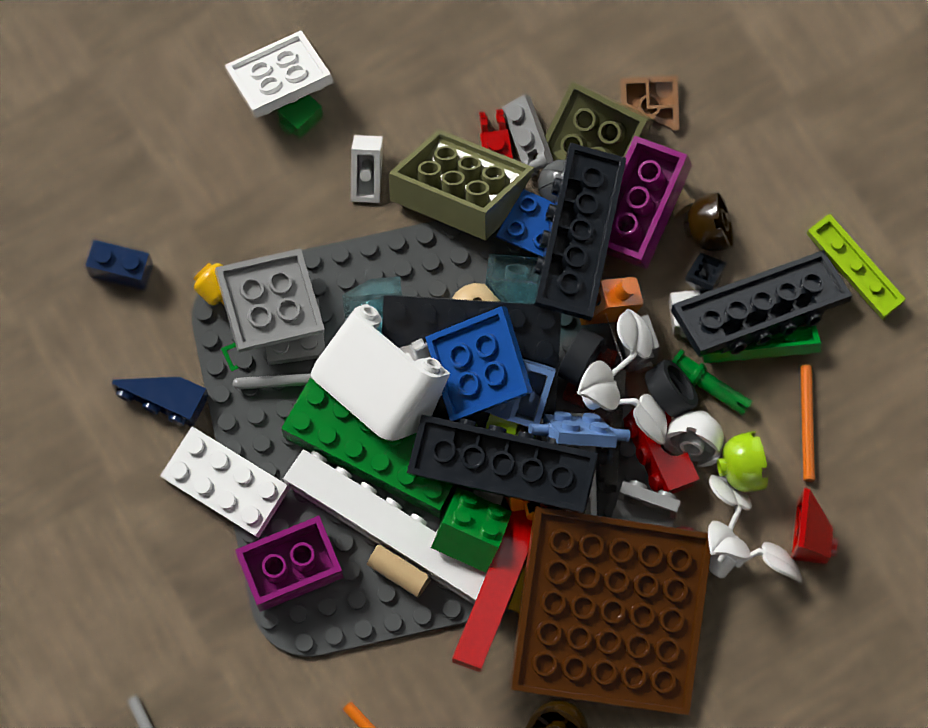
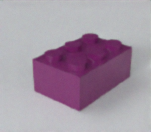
[235,516,344,612]

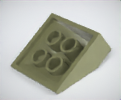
[534,81,654,161]

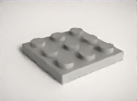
[215,248,325,353]

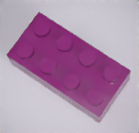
[607,136,693,269]

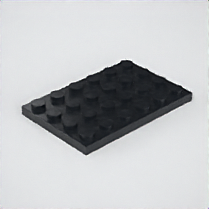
[382,295,562,420]

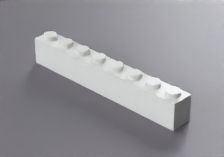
[283,449,490,605]

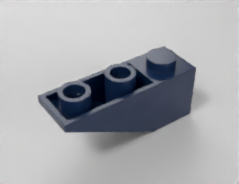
[111,377,208,427]

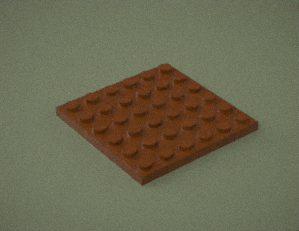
[509,506,711,715]

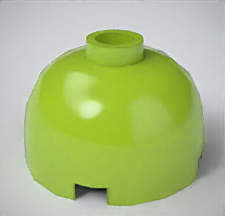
[717,431,768,492]

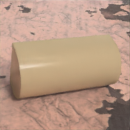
[367,545,431,598]

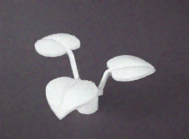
[577,309,667,445]
[708,474,803,583]

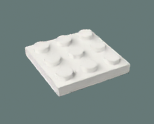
[225,31,334,118]

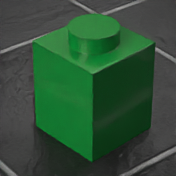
[277,94,323,140]

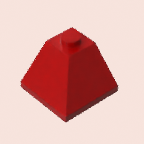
[791,488,838,564]

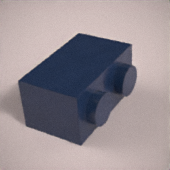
[85,239,154,291]

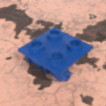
[496,189,554,257]

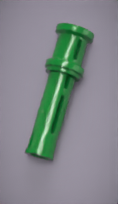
[672,349,753,417]

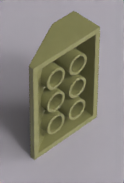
[389,129,534,240]

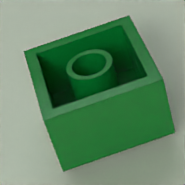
[431,487,512,573]

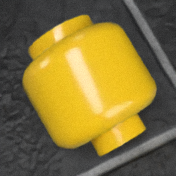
[193,262,224,306]

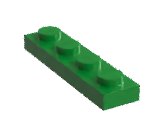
[702,325,821,363]

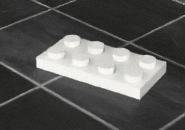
[160,426,291,538]

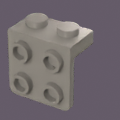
[611,480,681,527]

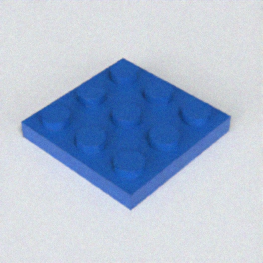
[425,306,533,422]

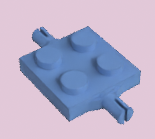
[528,411,630,448]

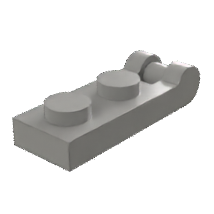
[502,94,554,178]

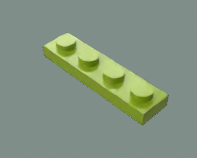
[806,213,906,320]

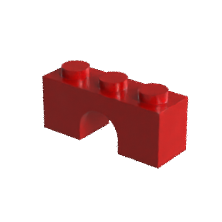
[623,409,700,494]

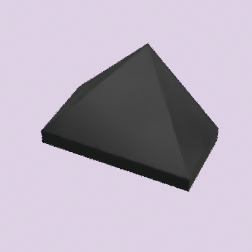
[685,252,727,294]

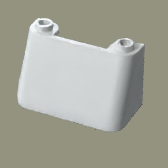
[311,304,451,441]

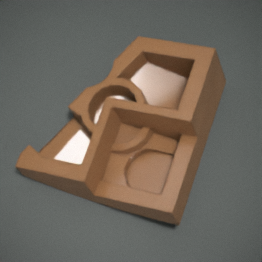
[620,75,679,131]

